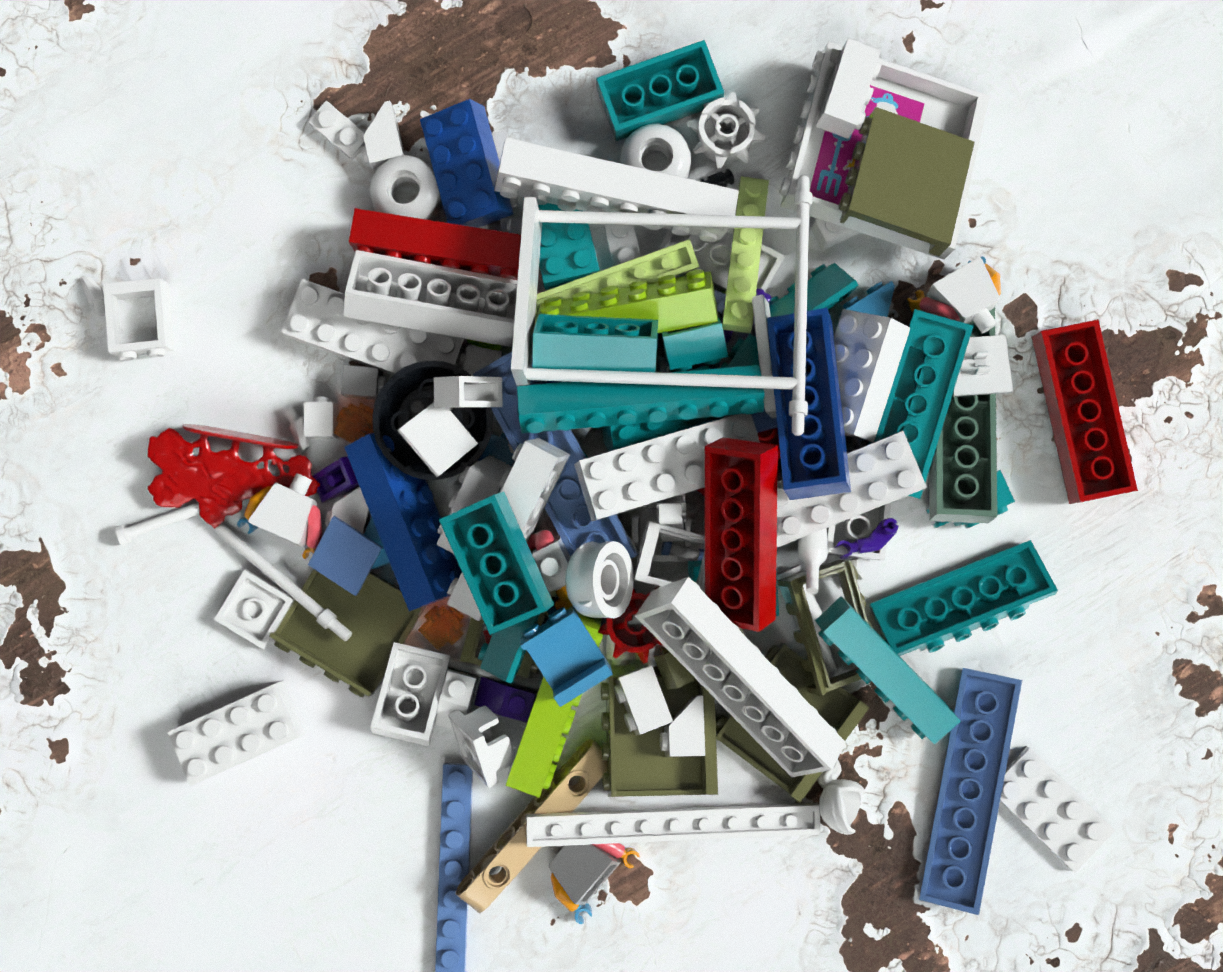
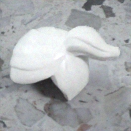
[817,759,865,835]

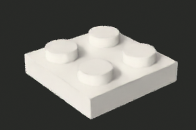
[214,570,295,649]

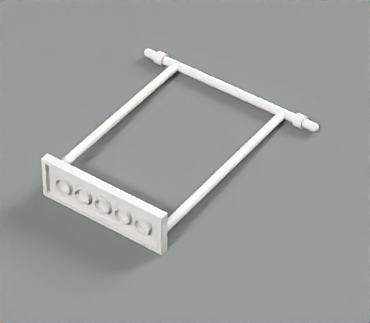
[511,175,812,436]

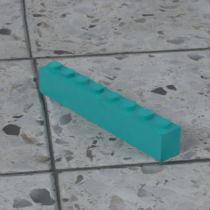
[517,365,765,433]

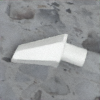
[80,277,105,317]
[284,407,309,454]

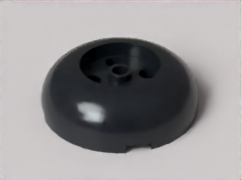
[372,361,493,480]

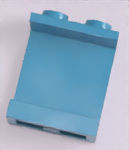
[520,607,613,707]

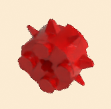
[598,587,664,664]

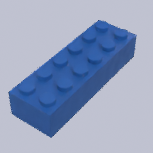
[767,308,851,500]
[344,433,462,612]

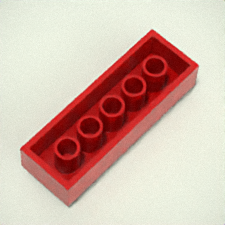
[348,208,521,280]
[1031,319,1138,504]
[705,437,778,632]

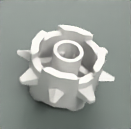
[687,92,765,169]

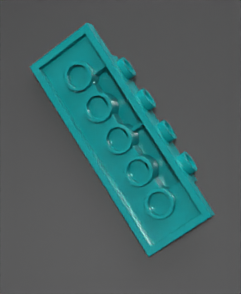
[866,309,973,499]
[870,540,1058,656]

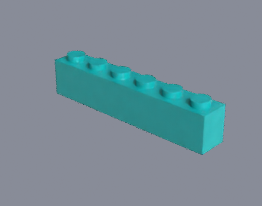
[815,596,961,745]

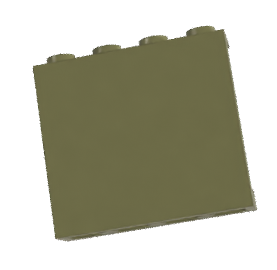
[838,107,975,256]
[269,569,426,698]
[716,642,870,802]
[601,675,718,797]

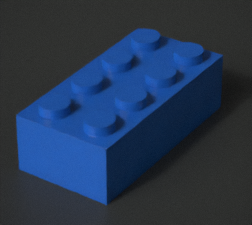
[420,99,514,228]

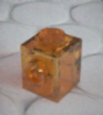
[333,402,374,443]
[418,604,466,650]

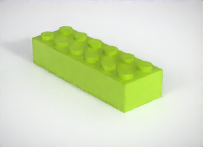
[535,269,718,333]
[505,609,603,798]

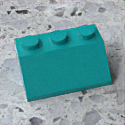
[769,263,859,317]
[478,614,540,684]

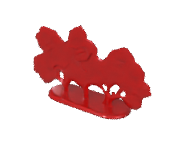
[147,424,320,529]

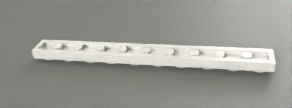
[526,803,820,847]

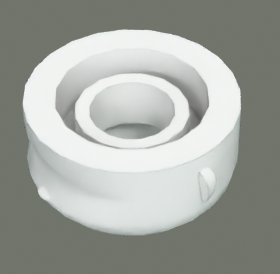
[620,124,691,178]
[370,155,443,221]
[565,541,634,618]

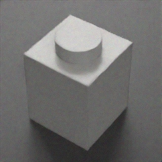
[341,365,386,400]

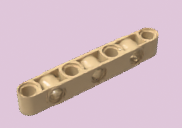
[456,739,607,913]

